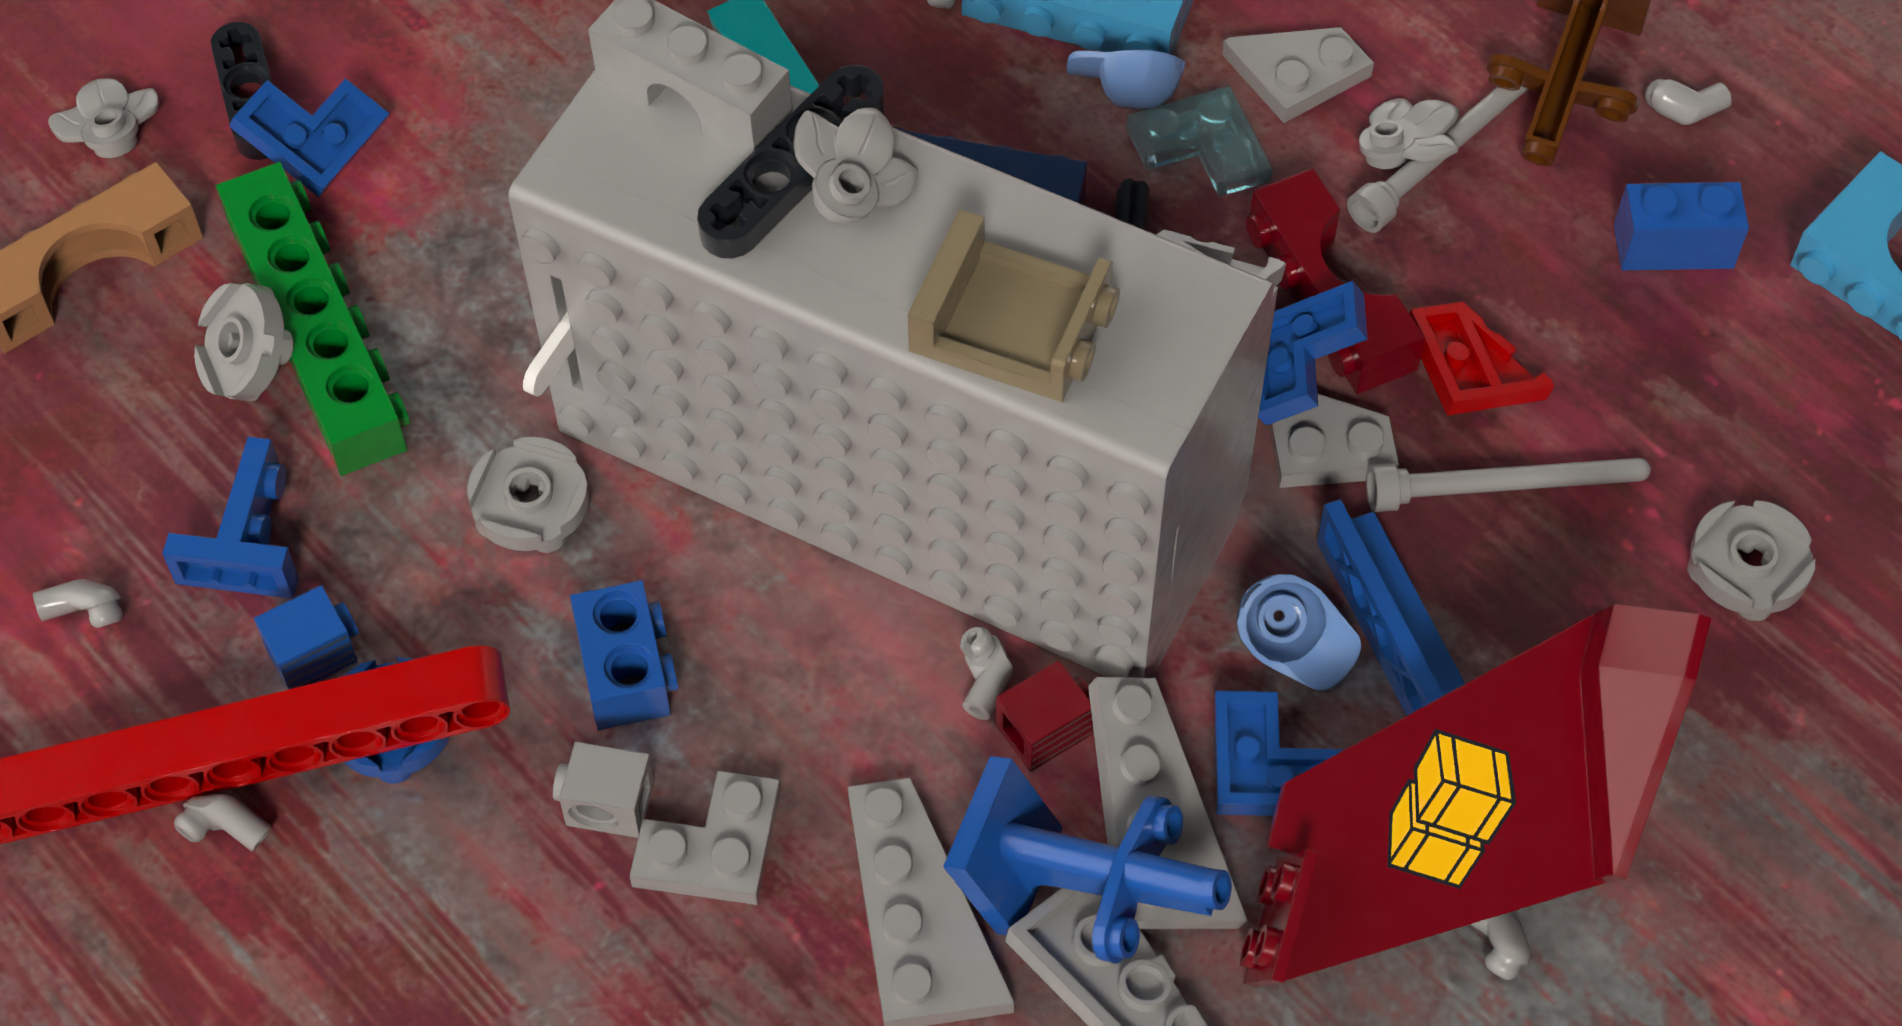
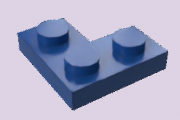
[229,78,390,197]
[1258,281,1368,425]
[1213,691,1343,816]

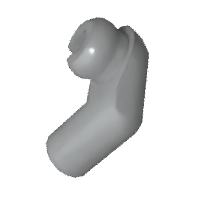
[1645,79,1732,125]
[33,579,123,628]
[960,626,1013,720]
[174,794,272,852]
[1470,912,1531,980]

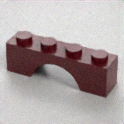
[1246,168,1425,395]

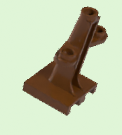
[1486,0,1651,166]

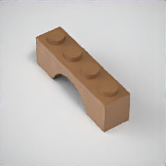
[0,162,203,354]

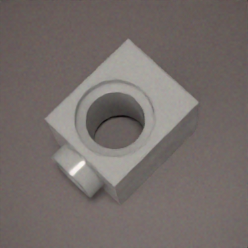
[553,742,654,838]

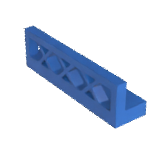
[1317,499,1465,716]

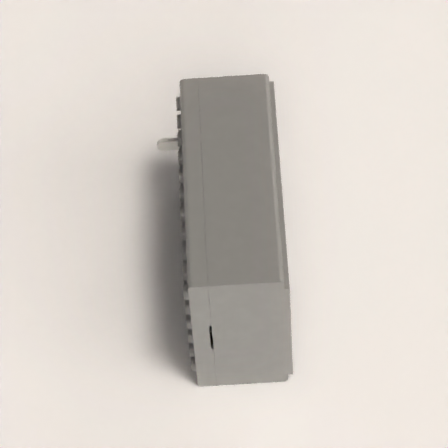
[508,70,1278,678]

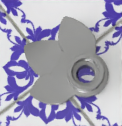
[48,78,159,158]
[1359,98,1459,169]
[794,108,918,224]

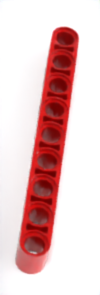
[0,645,510,844]

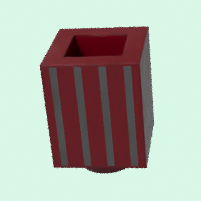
[995,660,1093,772]

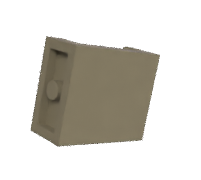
[907,209,1120,403]

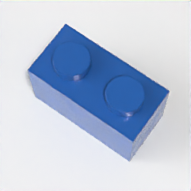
[1614,182,1749,271]

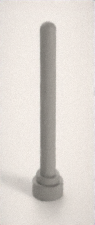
[1347,86,1528,233]
[1366,458,1651,512]

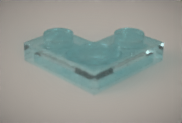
[1126,86,1272,197]

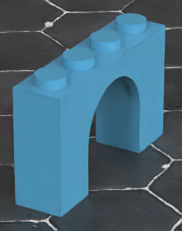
[962,0,1194,55]
[1790,151,1902,341]

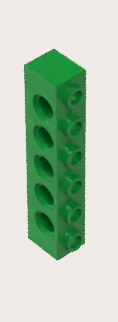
[215,162,410,476]

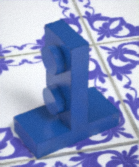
[162,437,299,599]

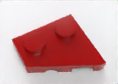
[1409,301,1555,416]

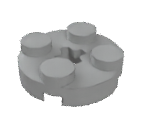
[194,283,293,402]
[467,437,589,553]
[1687,500,1815,621]

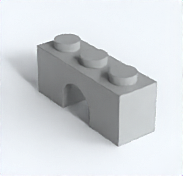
[588,0,792,158]

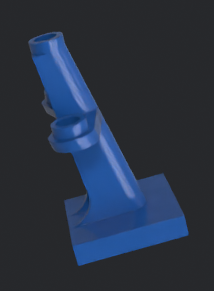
[943,756,1232,964]

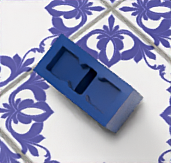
[570,580,678,731]

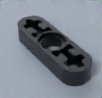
[211,22,273,160]

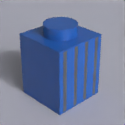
[253,585,359,689]

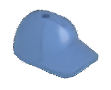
[1067,50,1185,109]
[1236,574,1361,690]

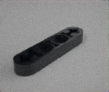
[697,65,885,259]

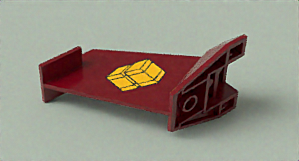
[1240,604,1711,987]

